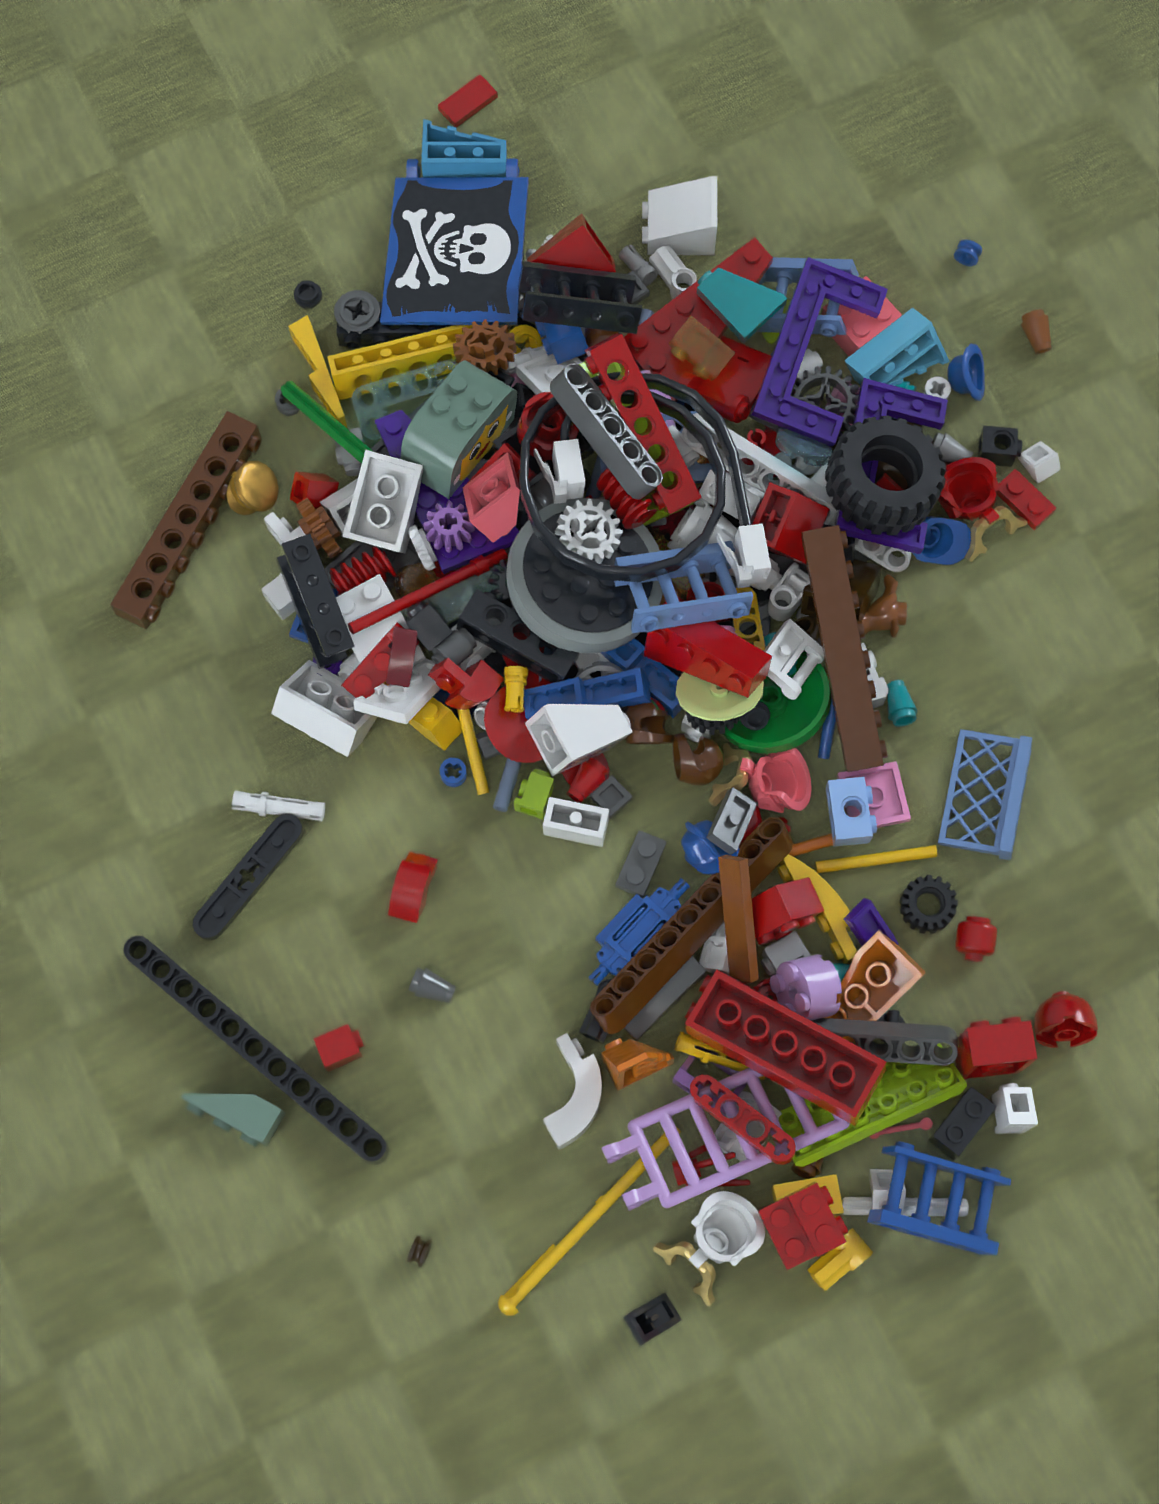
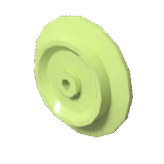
[676,672,764,721]

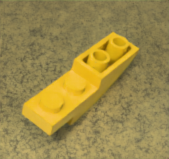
[777,854,857,964]

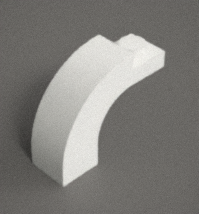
[261,512,305,620]
[543,1033,602,1150]

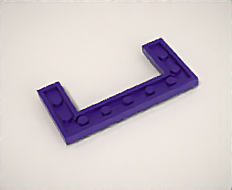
[751,257,888,447]
[835,378,948,554]

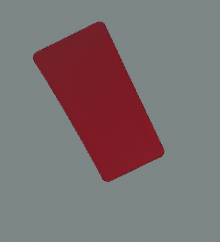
[386,627,418,687]

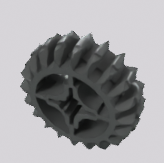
[790,366,859,444]

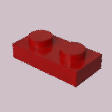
[996,469,1057,531]

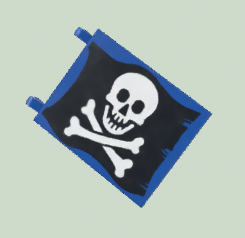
[380,158,529,325]

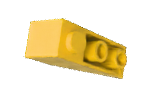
[383,681,462,751]

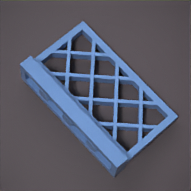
[938,729,1032,860]

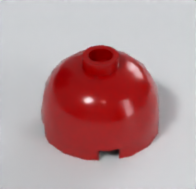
[1034,991,1098,1048]

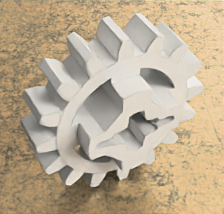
[555,499,622,564]

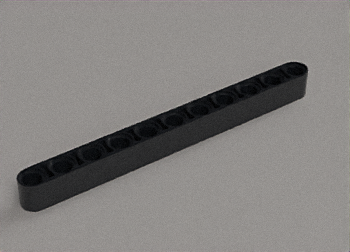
[123,935,389,1165]

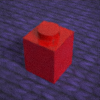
[313,1024,365,1072]

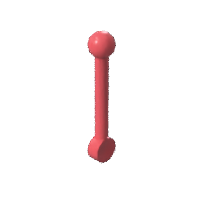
[869,1117,933,1139]

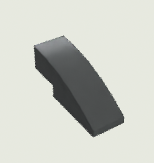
[624,956,706,1041]

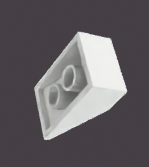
[342,450,423,554]
[336,574,426,666]

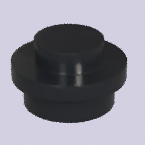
[294,280,322,309]
[740,701,770,730]

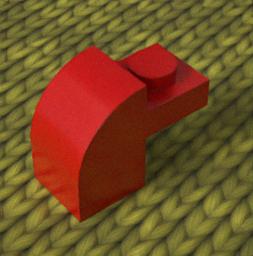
[428,658,504,710]
[388,851,438,923]

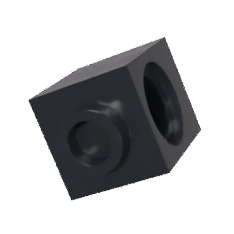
[978,425,1022,467]

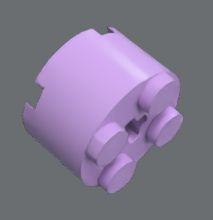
[770,954,842,1021]

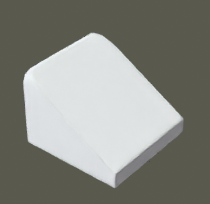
[1018,441,1061,483]

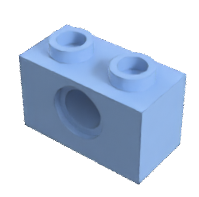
[825,777,877,847]

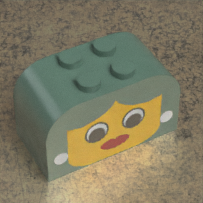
[401,360,517,499]

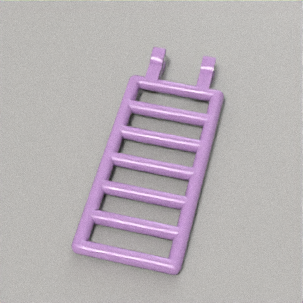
[602,1068,850,1211]

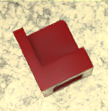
[290,472,339,509]

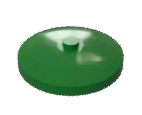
[722,652,832,754]

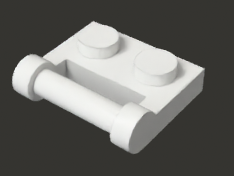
[764,619,824,700]

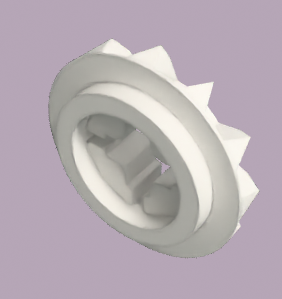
[408,525,437,571]

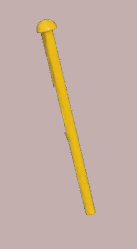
[498,1127,681,1316]

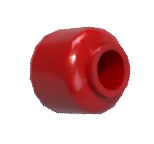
[955,916,998,962]

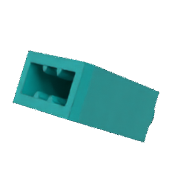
[697,268,787,344]

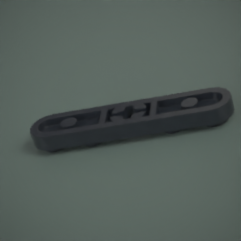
[193,814,303,940]

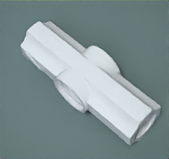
[649,245,697,299]

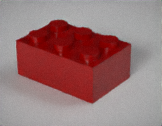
[955,1017,1037,1080]

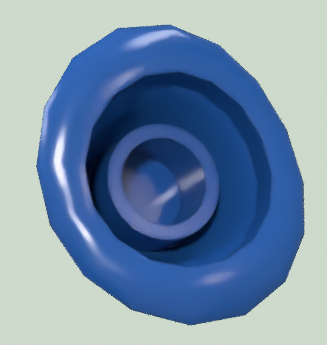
[947,343,985,401]

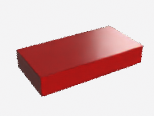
[438,74,498,128]

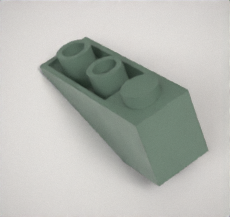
[181,1093,286,1147]

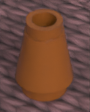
[1021,309,1052,354]

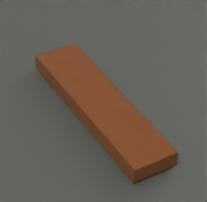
[718,855,759,983]

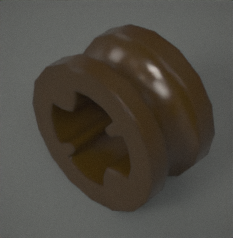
[407,1235,433,1268]

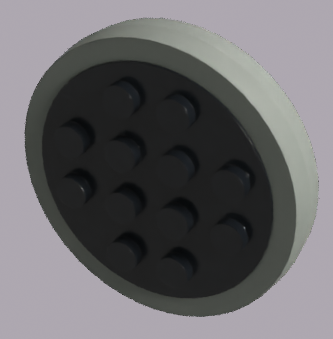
[506,498,663,653]

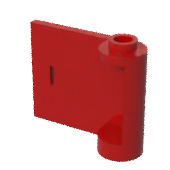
[678,336,771,424]

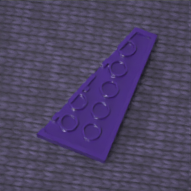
[374,410,519,574]

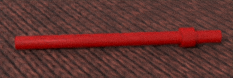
[348,548,508,634]

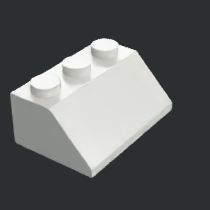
[271,660,378,757]

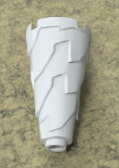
[667,498,782,591]

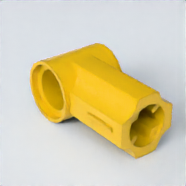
[807,1228,874,1292]

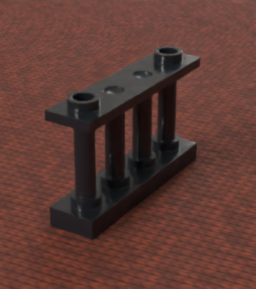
[518,261,642,334]
[276,534,355,669]

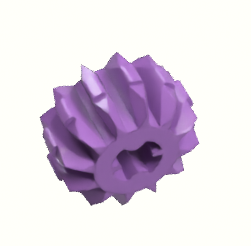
[423,500,475,553]

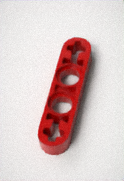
[690,1074,796,1165]

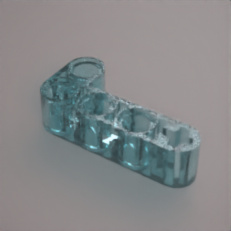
[352,359,459,440]

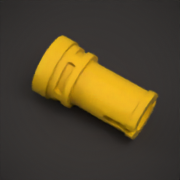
[504,666,528,713]

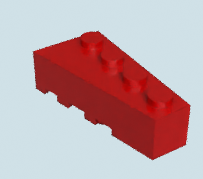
[644,601,772,698]

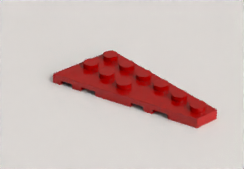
[624,237,773,402]

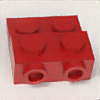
[757,1182,848,1270]

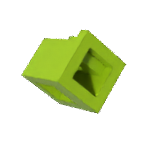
[514,769,555,820]

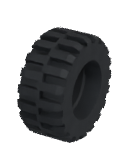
[825,416,946,536]

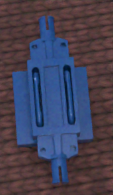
[588,878,690,986]

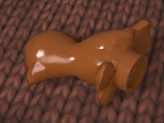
[860,574,907,641]

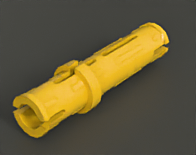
[674,1031,766,1080]

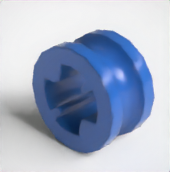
[954,239,982,266]
[440,757,467,787]

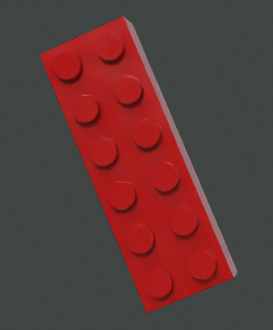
[685,970,887,1126]

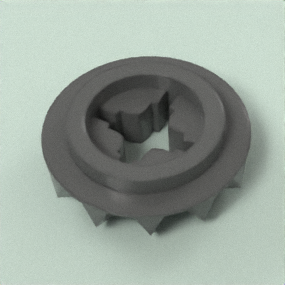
[334,290,380,334]

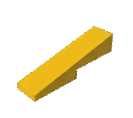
[288,315,347,428]

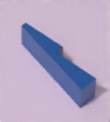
[600,638,682,718]
[524,667,651,720]

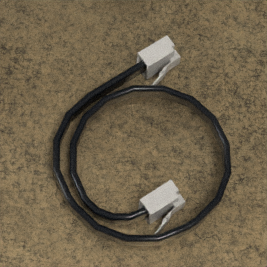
[519,372,771,588]

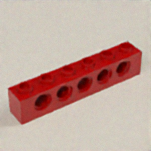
[584,333,702,514]

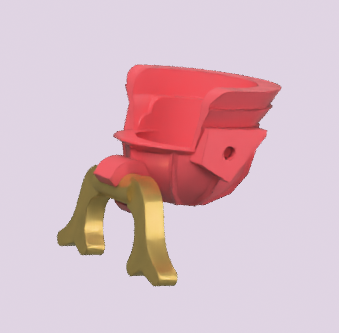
[709,743,812,813]

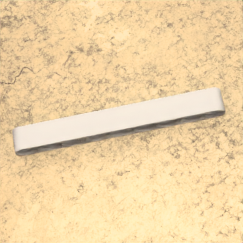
[681,413,912,572]

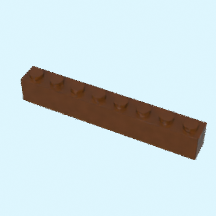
[801,525,888,772]

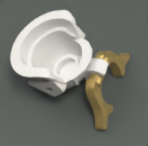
[653,1191,765,1306]

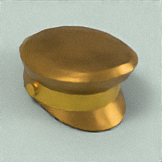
[227,461,279,515]

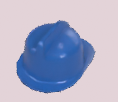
[913,516,971,565]
[681,820,739,874]

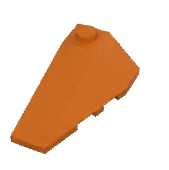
[824,930,926,1042]
[601,1038,674,1091]

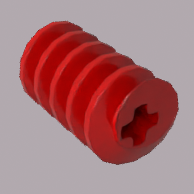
[596,468,657,529]
[330,546,397,595]

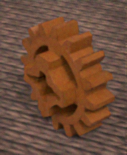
[453,319,517,375]
[296,498,342,559]

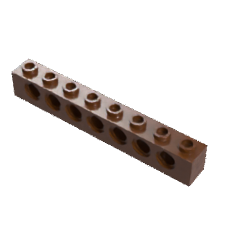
[110,411,262,630]

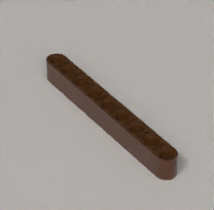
[590,817,793,1034]

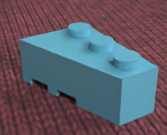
[844,308,950,386]

